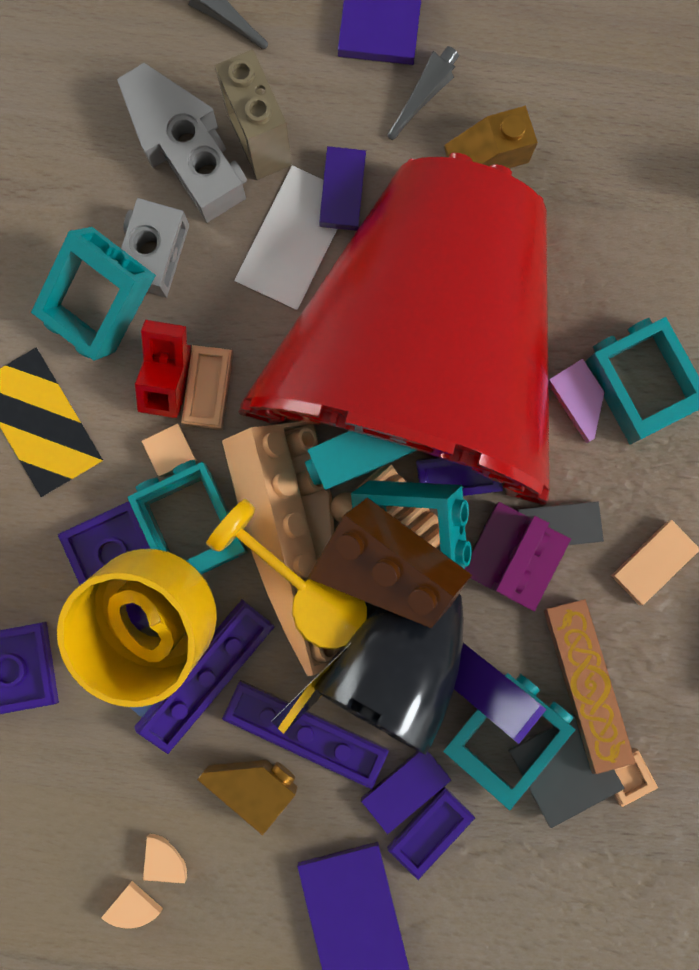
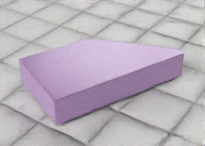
[548,359,604,443]

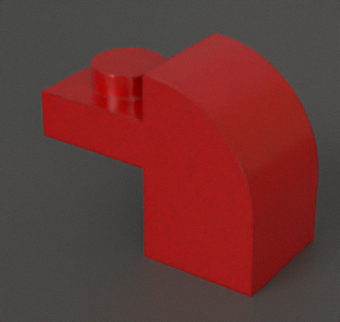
[135,320,191,418]

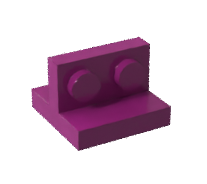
[465,502,571,612]

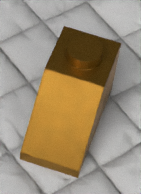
[444,105,538,168]
[197,760,298,836]

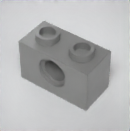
[120,198,190,298]

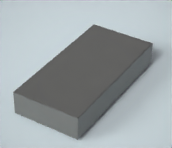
[516,501,604,545]

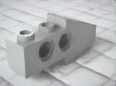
[117,63,247,223]

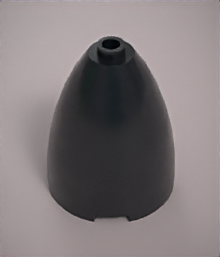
[314,594,464,755]

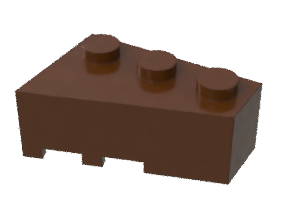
[308,497,472,628]

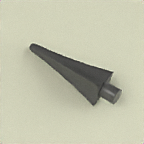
[188,0,268,49]
[388,46,459,140]

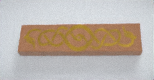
[544,599,636,774]

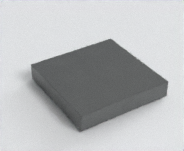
[508,715,625,828]

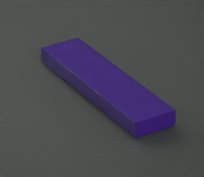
[134,599,275,754]
[222,680,389,789]

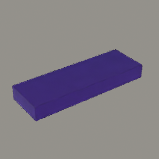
[454,643,547,744]

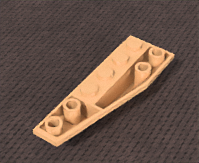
[222,422,340,676]

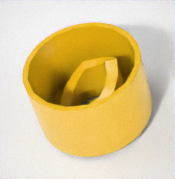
[57,549,217,707]

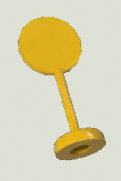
[206,498,367,650]

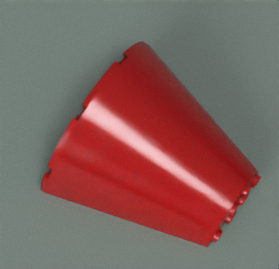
[239,153,550,506]

